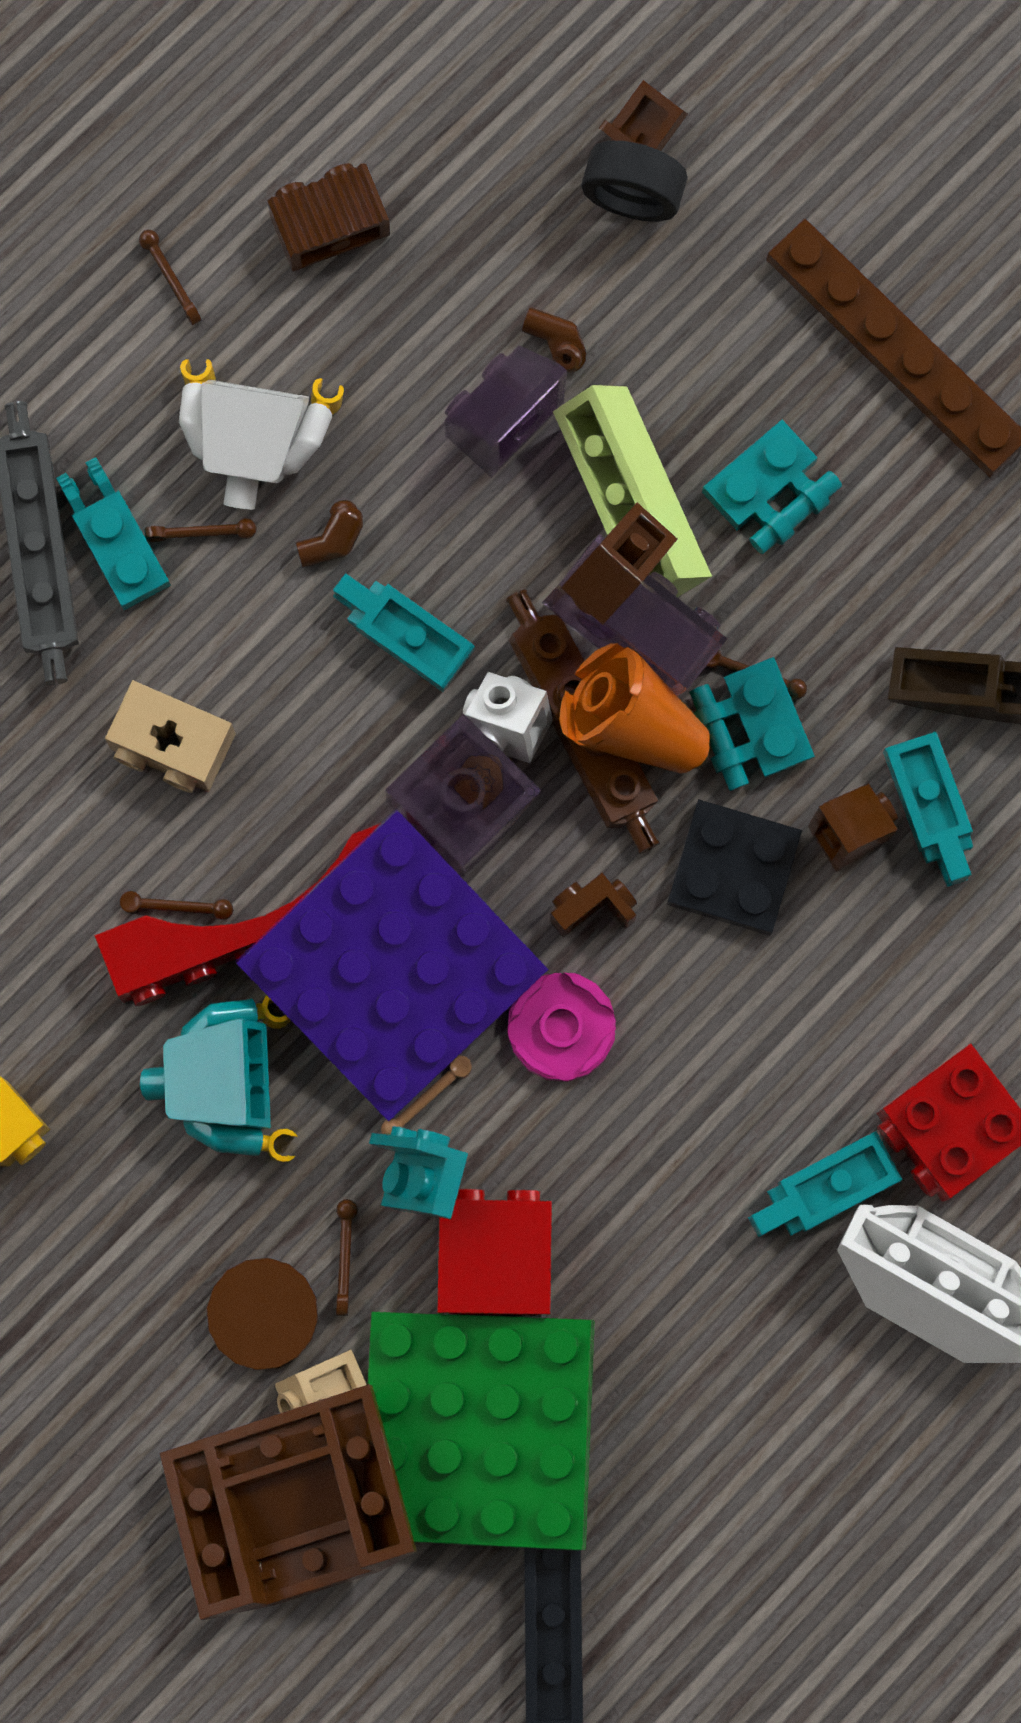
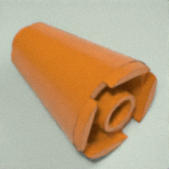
[559,643,710,774]

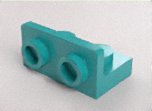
[369,1126,468,1219]

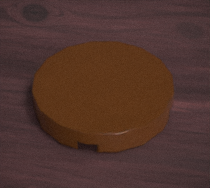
[207,1258,319,1370]

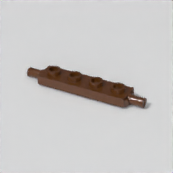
[506,589,660,854]

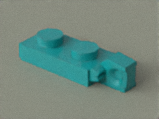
[333,573,475,692]
[883,732,973,887]
[748,1131,903,1237]

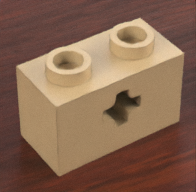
[105,680,236,793]

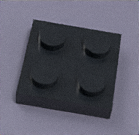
[667,799,802,936]

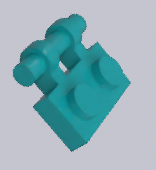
[702,419,842,555]
[689,657,815,791]

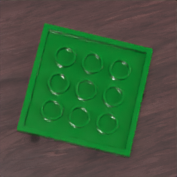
[368,1312,595,1550]

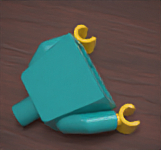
[140,996,298,1162]

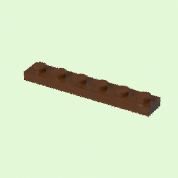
[766,219,1021,478]

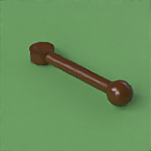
[139,229,202,325]
[144,518,257,542]
[700,646,807,699]
[120,891,234,920]
[336,1199,358,1316]

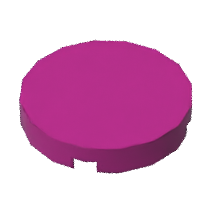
[507,972,616,1082]

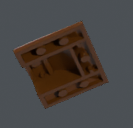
[160,1384,417,1620]

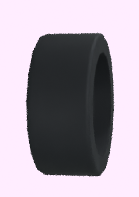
[581,140,688,222]

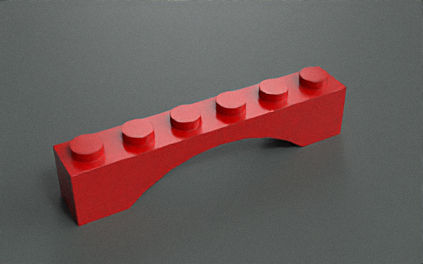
[94,814,403,1006]

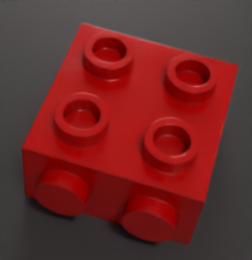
[876,1043,1021,1202]
[438,1189,552,1316]

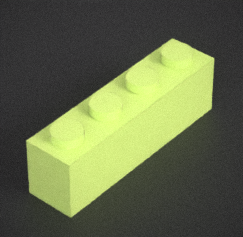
[553,385,712,603]

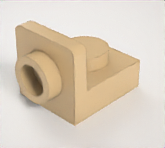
[275,1350,367,1413]

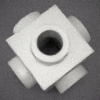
[463,672,553,763]

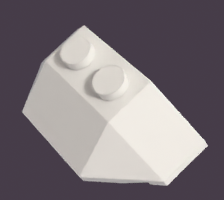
[837,1205,1021,1363]

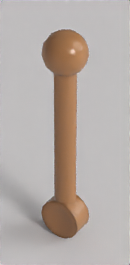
[381,1056,472,1135]

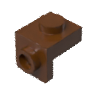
[599,80,688,151]
[550,873,637,938]

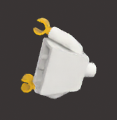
[179,359,344,510]

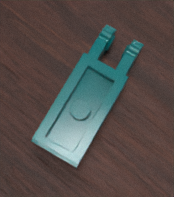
[56,457,171,610]

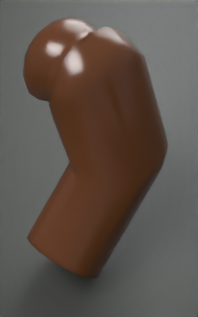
[522,307,586,373]
[296,500,363,568]

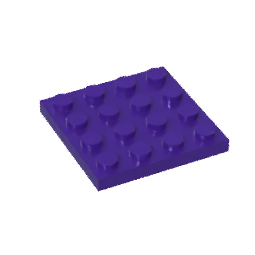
[236,809,549,1121]

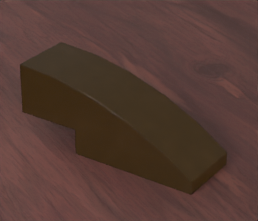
[888,647,1021,724]

